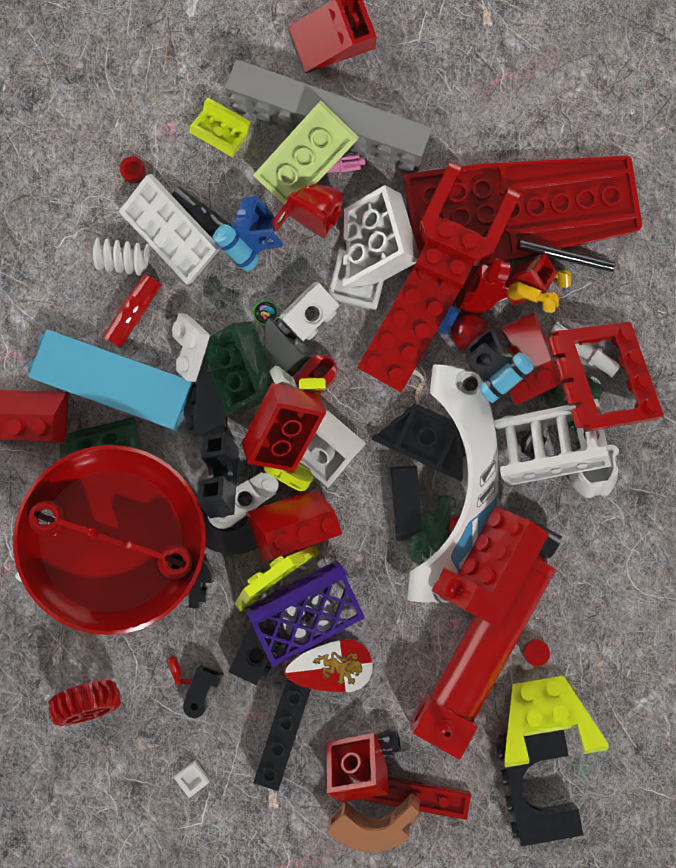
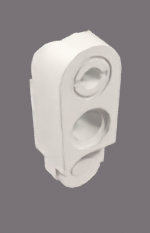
[208,472,279,528]

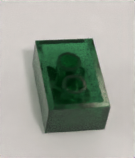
[203,321,275,416]

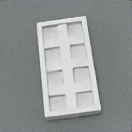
[119,174,220,285]

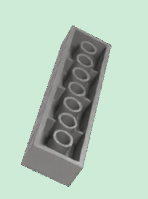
[225,59,432,172]

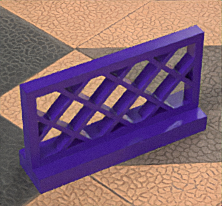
[243,560,365,667]

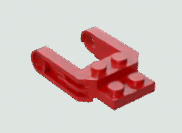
[415,160,521,289]

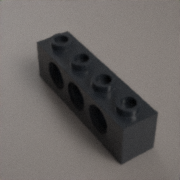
[253,679,311,791]

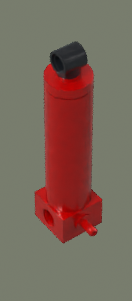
[409,523,562,760]

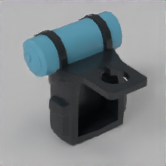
[465,326,534,403]

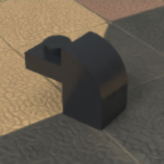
[171,554,215,609]

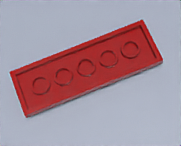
[357,266,474,393]

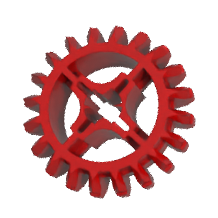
[48,680,121,726]

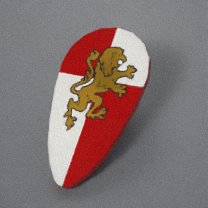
[284,639,373,693]

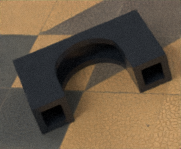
[495,730,584,847]

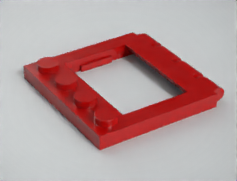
[547,321,664,433]

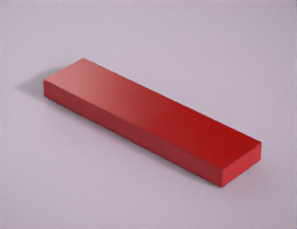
[364,776,471,820]

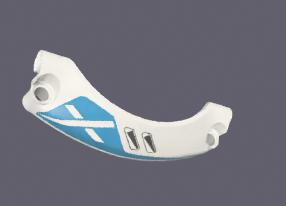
[407,365,500,603]

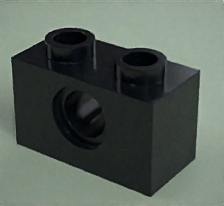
[228,624,282,686]

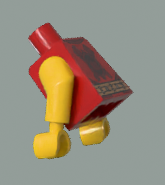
[499,252,571,313]

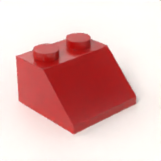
[326,733,389,802]

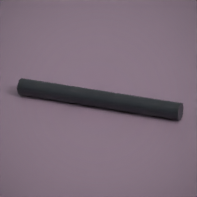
[516,239,615,272]

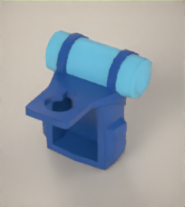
[212,196,283,271]

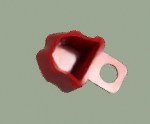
[272,184,343,238]

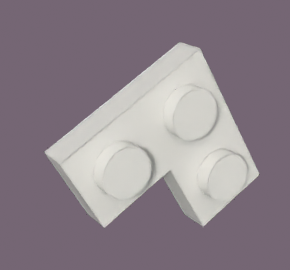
[172,313,210,382]

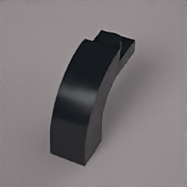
[200,507,258,554]

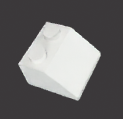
[300,410,366,488]

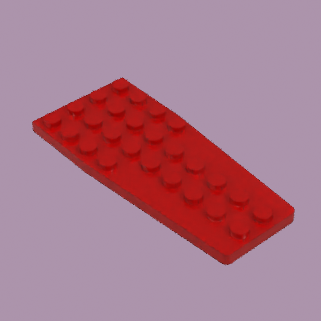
[403,155,642,268]

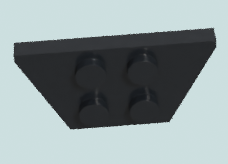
[372,403,463,482]

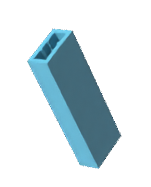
[28,329,195,431]

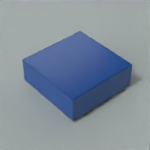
[437,305,460,335]

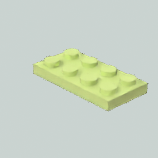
[253,100,359,205]

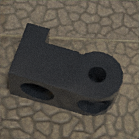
[183,665,224,718]

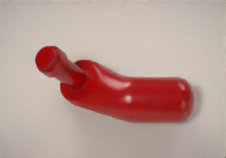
[166,656,192,686]

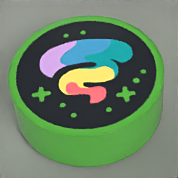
[253,300,279,327]

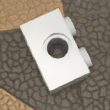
[278,282,340,341]

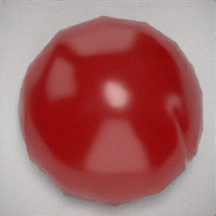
[450,313,488,353]

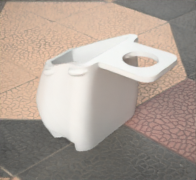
[569,428,619,498]

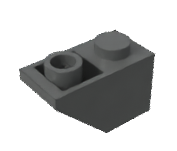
[265,319,311,376]

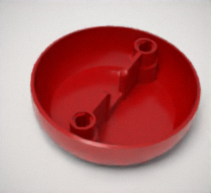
[13,445,206,635]

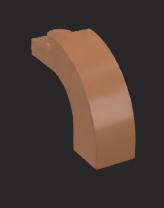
[327,793,420,852]

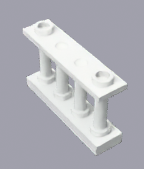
[494,399,611,486]

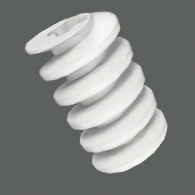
[93,237,150,276]

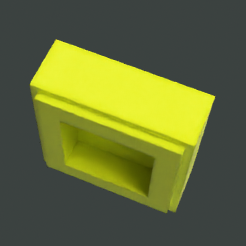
[299,378,326,391]

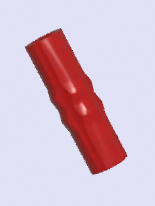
[102,273,162,349]

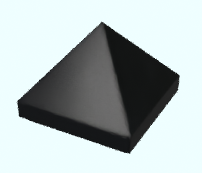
[521,431,547,460]

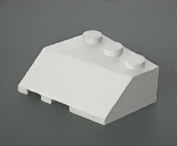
[342,185,420,288]

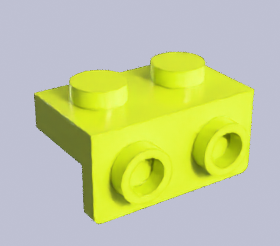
[189,98,251,157]

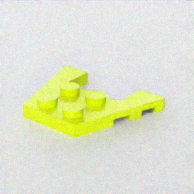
[235,545,321,612]
[504,676,609,767]

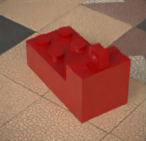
[431,506,549,628]

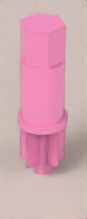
[326,153,365,174]

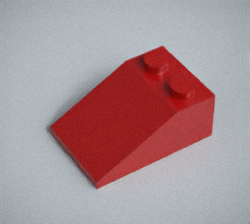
[500,312,567,406]

